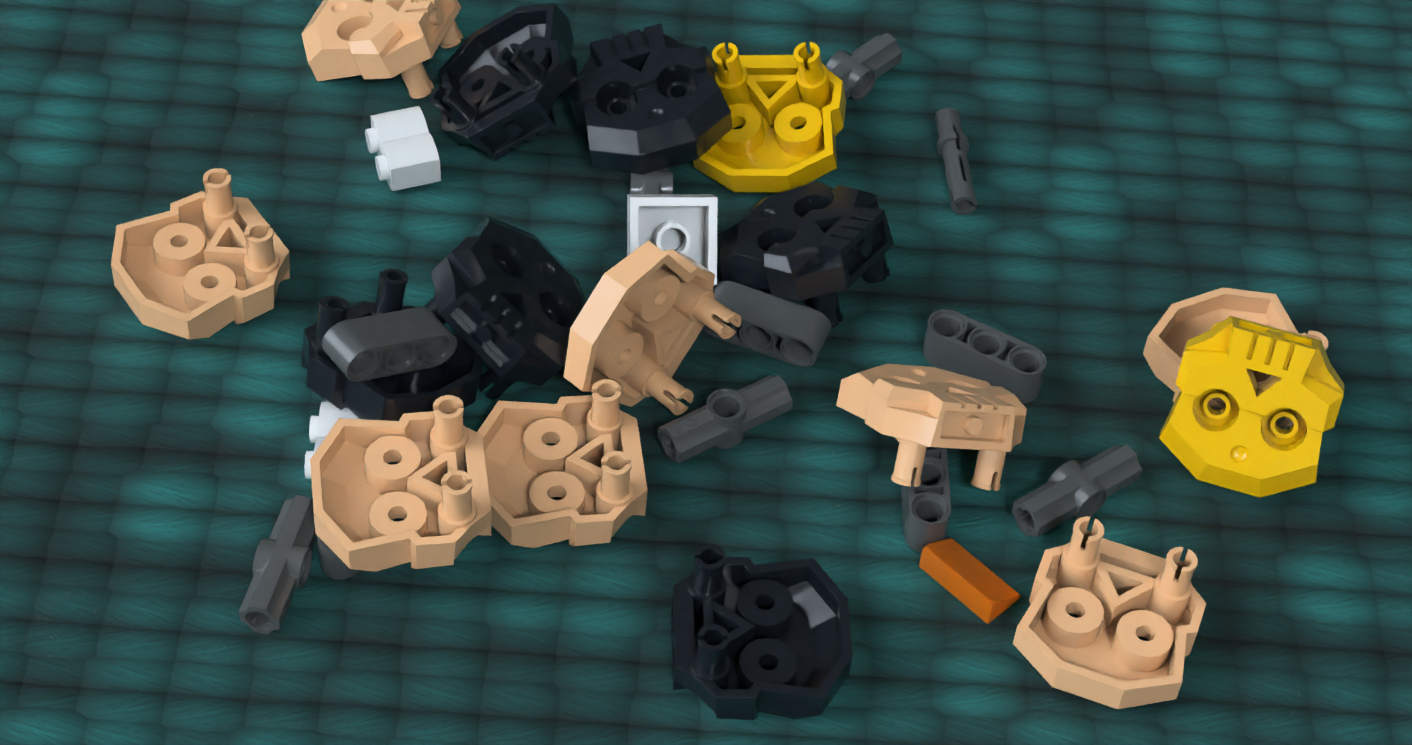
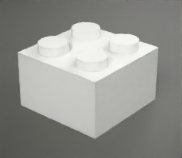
[627,194,718,285]

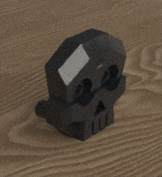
[430,3,578,160]
[568,23,732,175]
[719,181,894,328]
[424,216,586,400]
[301,268,484,421]
[671,544,853,720]

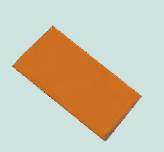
[919,538,1020,624]

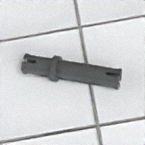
[934,108,978,215]

